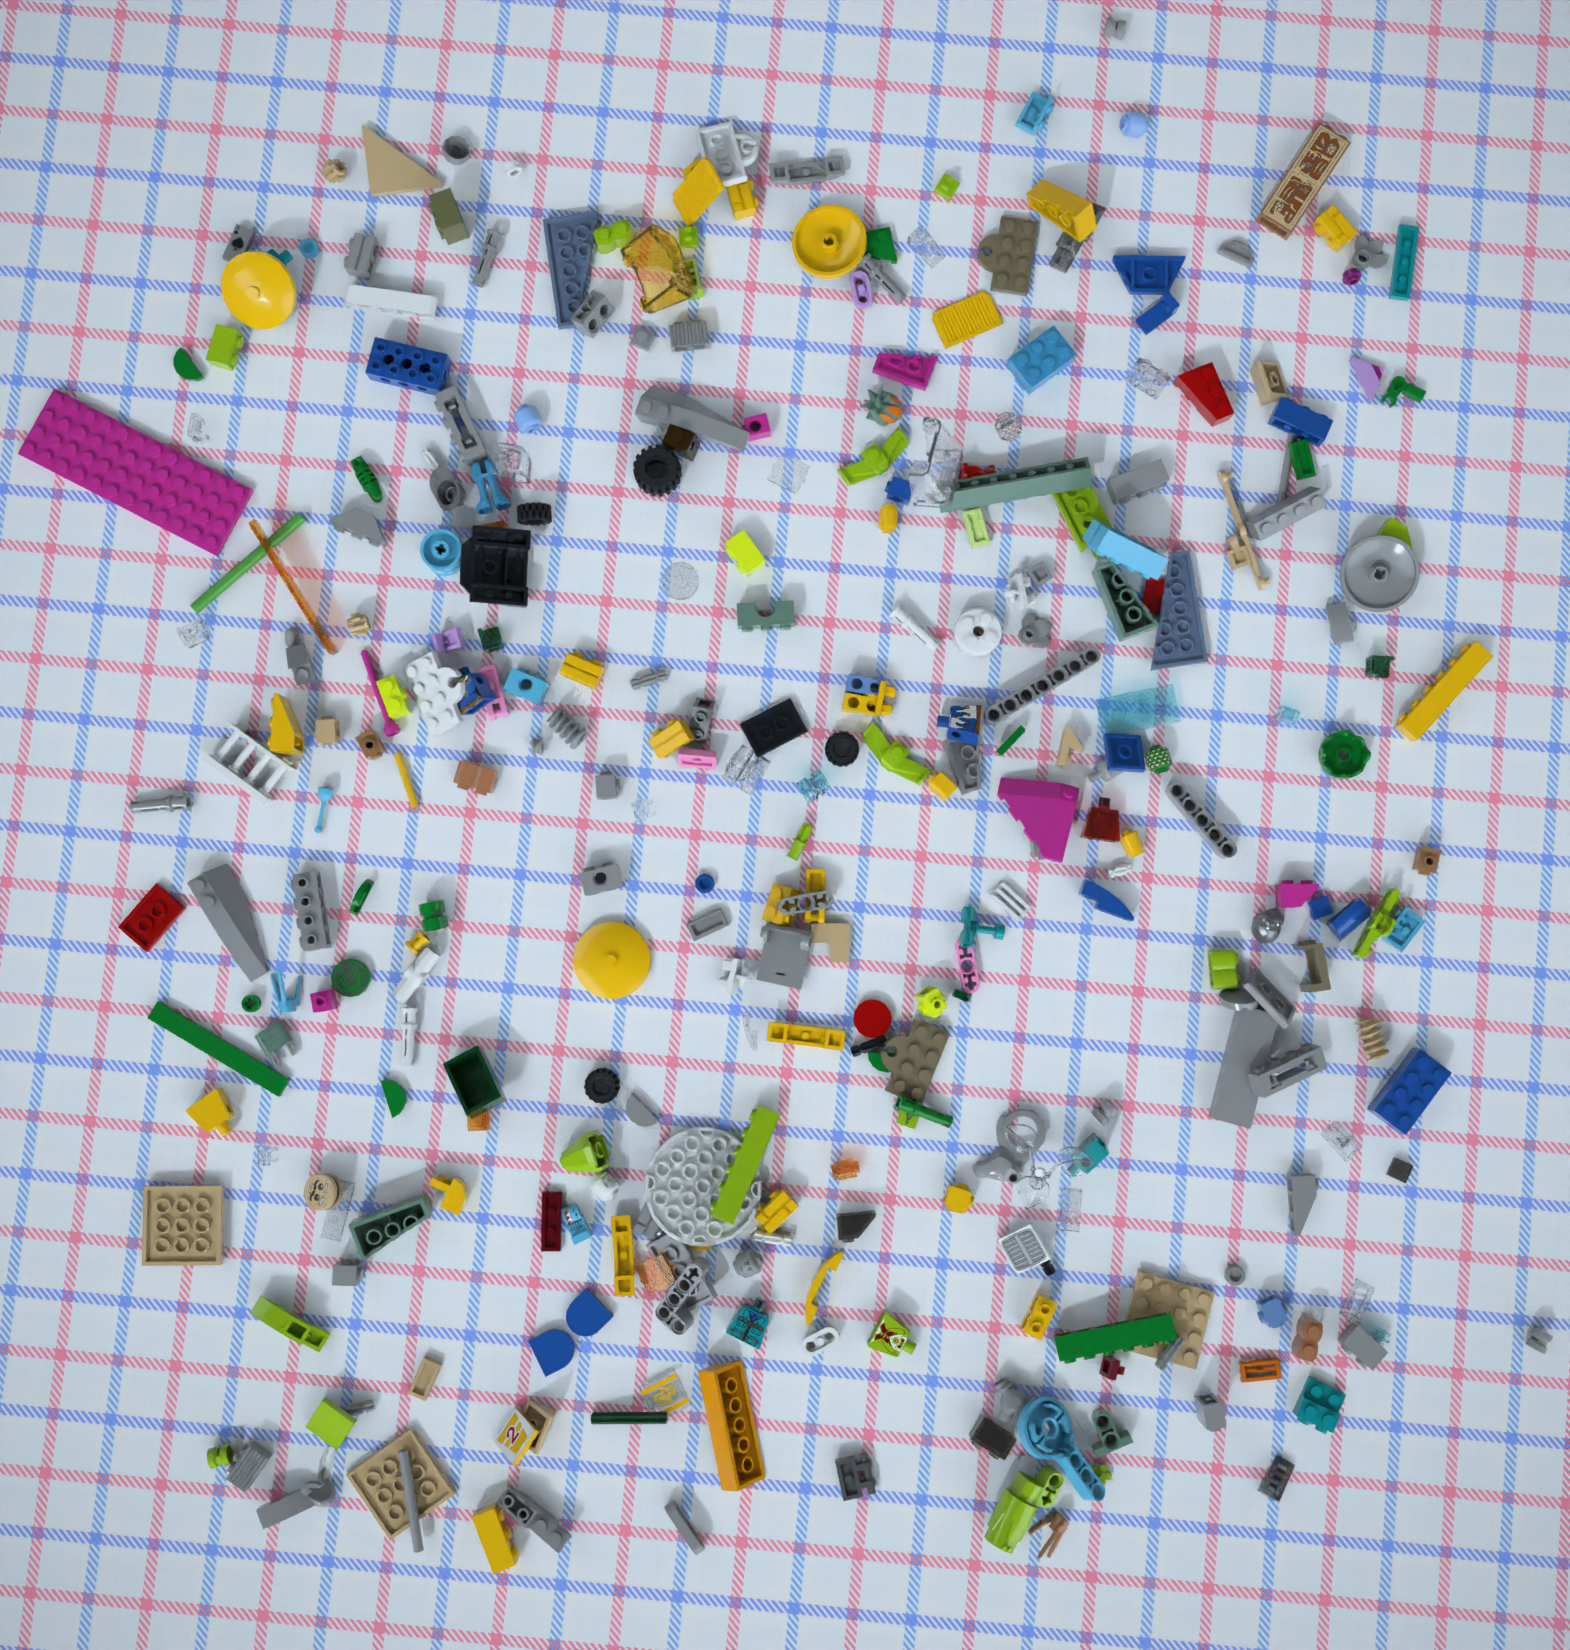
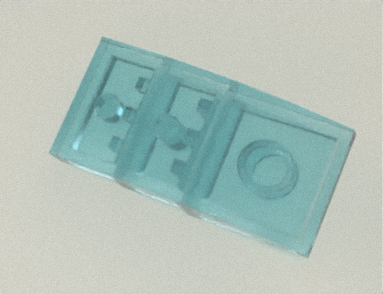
[1095,684,1181,735]

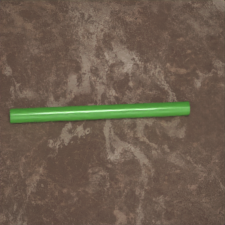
[190,512,306,613]

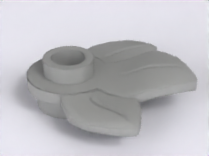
[1352,235,1388,269]
[1018,612,1052,648]

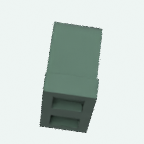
[1091,1408,1133,1458]

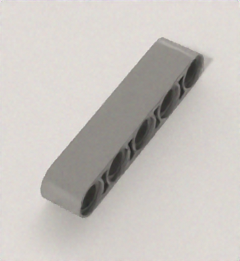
[1165,781,1237,859]

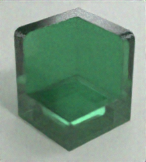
[477,627,505,654]
[1365,655,1394,678]

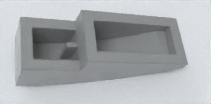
[256,1488,315,1529]

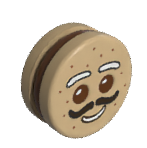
[304,1173,343,1211]

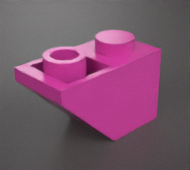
[1275,880,1319,908]

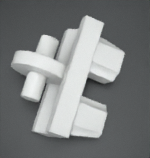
[1003,573,1036,612]
[718,958,752,994]

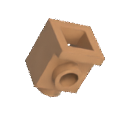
[355,729,386,761]
[1412,846,1442,876]

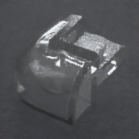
[492,441,532,484]

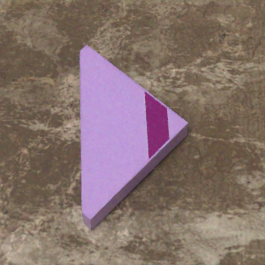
[1349,356,1384,402]

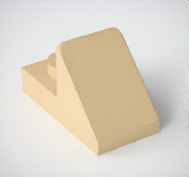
[1055,727,1084,768]

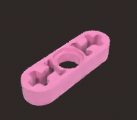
[955,939,980,993]

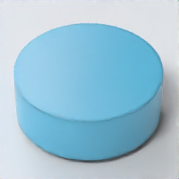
[299,238,319,259]

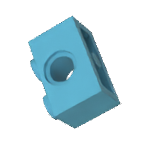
[503,667,550,706]

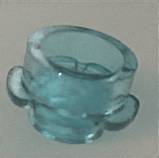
[1371,1327,1391,1345]

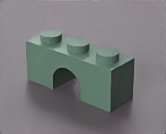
[737,601,795,632]

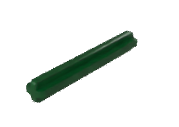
[590,1412,668,1425]

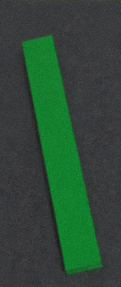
[147,1001,290,1097]

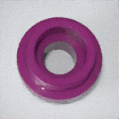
[1342,268,1362,286]

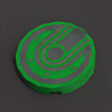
[331,959,371,997]

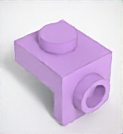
[432,627,465,653]

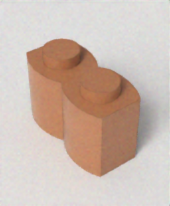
[453,760,499,796]
[1291,1315,1323,1362]

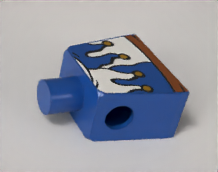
[937,705,982,746]

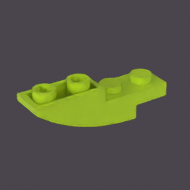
[250,1295,330,1352]

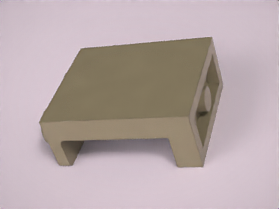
[1293,940,1331,992]

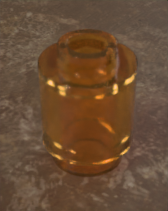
[831,1158,860,1181]

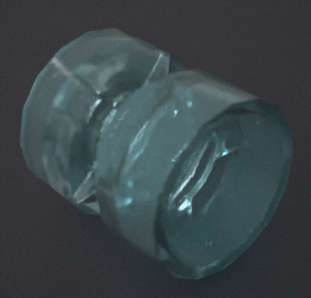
[796,769,832,804]

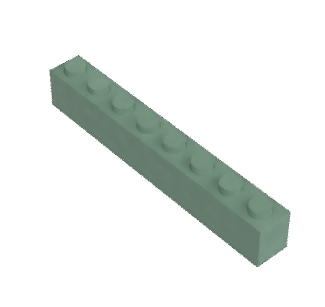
[936,457,1092,513]

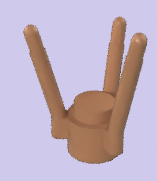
[1029,1512,1070,1559]

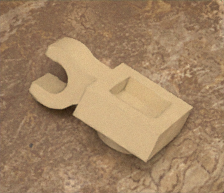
[1225,535,1251,570]

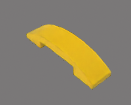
[766,1022,846,1051]
[611,1215,635,1297]
[805,1249,844,1326]

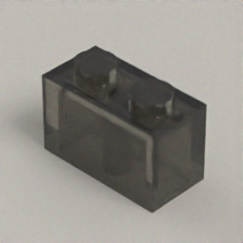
[969,1414,1017,1461]

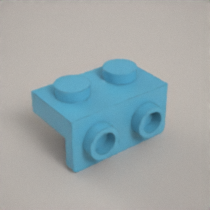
[1015,91,1055,136]
[1382,906,1426,953]

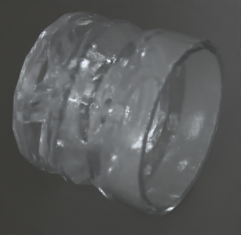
[722,745,771,796]

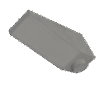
[1286,1173,1319,1236]

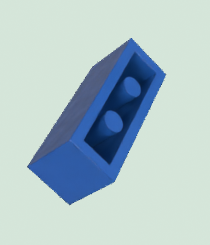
[1267,397,1334,447]

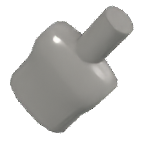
[1088,759,1124,782]

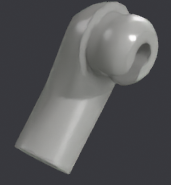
[285,627,299,648]

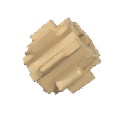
[322,159,347,183]
[347,612,371,637]

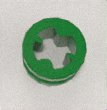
[241,995,261,1012]

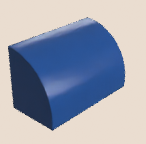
[1325,898,1371,941]

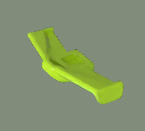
[837,427,909,486]
[861,722,932,785]

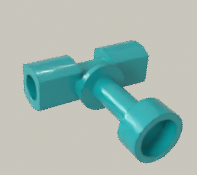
[960,907,1005,948]

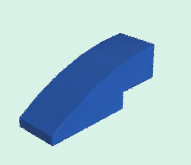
[1078,880,1135,922]

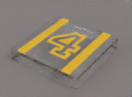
[639,1368,692,1417]

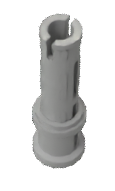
[472,229,503,288]
[858,253,907,304]
[129,794,192,814]

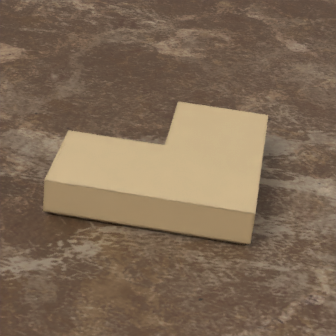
[811,923,850,962]

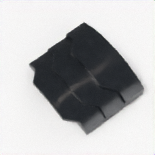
[460,525,531,608]

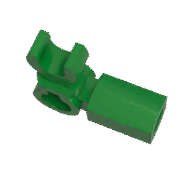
[1380,376,1426,408]

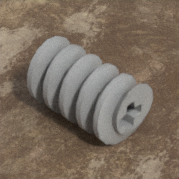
[547,707,588,749]

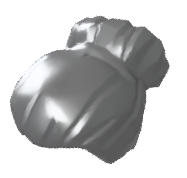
[1251,907,1284,943]

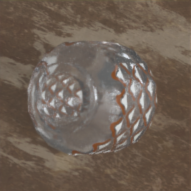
[994,412,1022,441]

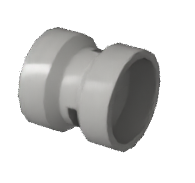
[1103,17,1126,40]
[1091,1099,1118,1126]
[1525,1327,1553,1354]

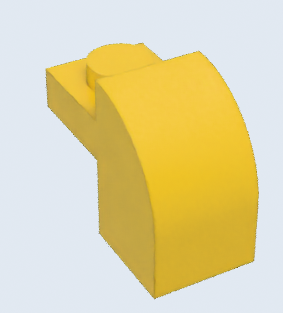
[429,1174,468,1215]

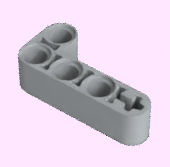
[655,1256,710,1335]

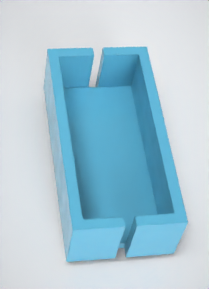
[1082,518,1169,580]

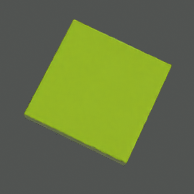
[305,1397,357,1450]

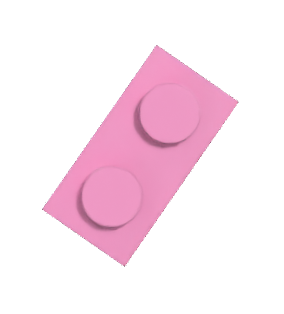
[678,748,717,769]

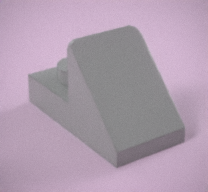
[286,643,317,686]

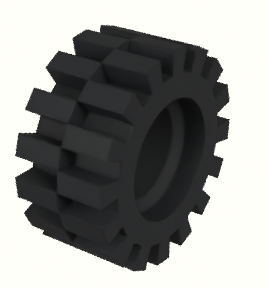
[517,502,552,526]
[825,731,859,767]
[584,1068,620,1104]

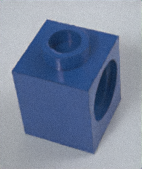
[884,476,915,506]

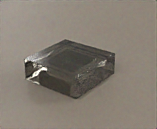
[1386,1157,1413,1183]

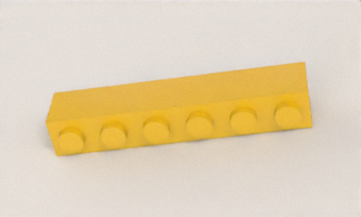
[1395,641,1493,742]

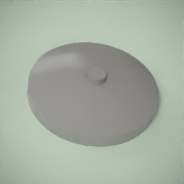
[1340,535,1420,612]

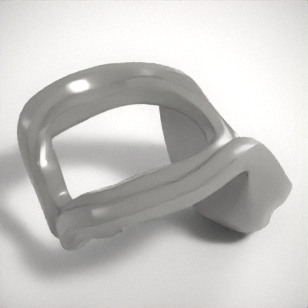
[301,1467,336,1507]

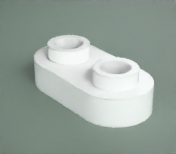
[802,1326,839,1356]

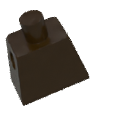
[660,424,700,462]

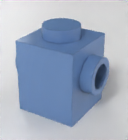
[1256,1294,1288,1328]

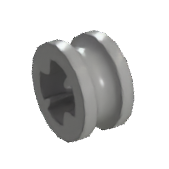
[532,738,544,755]

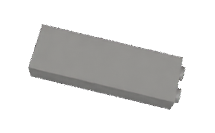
[1208,1007,1277,1129]

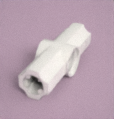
[391,947,441,1003]

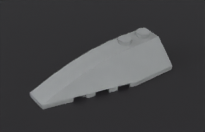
[635,386,750,451]
[187,864,268,982]

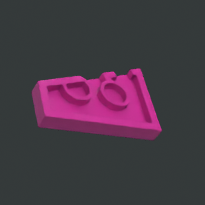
[872,353,938,391]

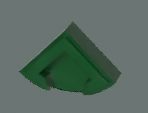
[952,989,972,1002]

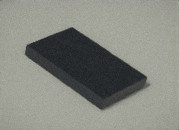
[740,698,808,758]

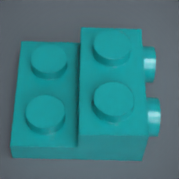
[1292,1376,1346,1434]

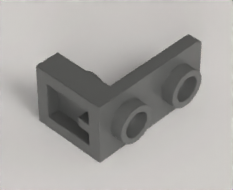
[689,697,715,744]

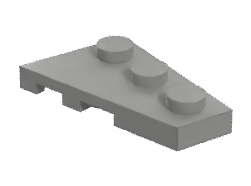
[942,735,981,795]

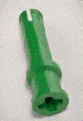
[894,1094,953,1128]

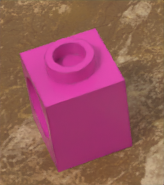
[742,413,771,442]
[310,989,338,1013]

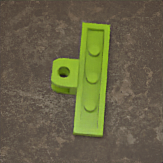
[1351,888,1401,959]

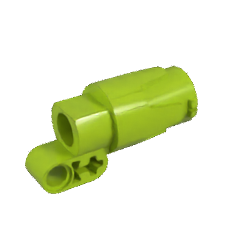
[984,1465,1064,1553]

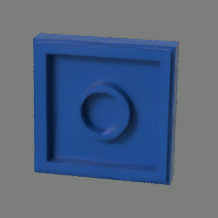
[1103,733,1146,773]

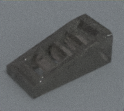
[1258,1455,1295,1502]

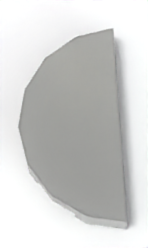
[1217,240,1253,268]
[626,1093,659,1127]

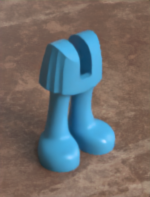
[472,458,511,515]

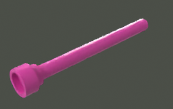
[361,650,401,737]

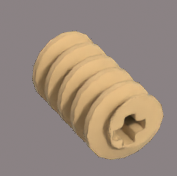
[1354,1018,1389,1060]

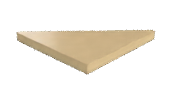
[362,125,443,197]

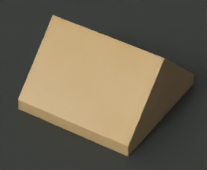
[1250,360,1289,406]
[523,1399,557,1455]

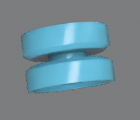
[420,529,462,576]

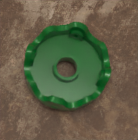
[1318,730,1371,779]

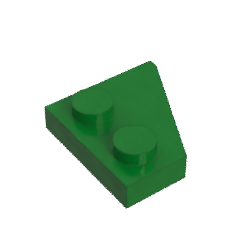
[864,227,897,264]

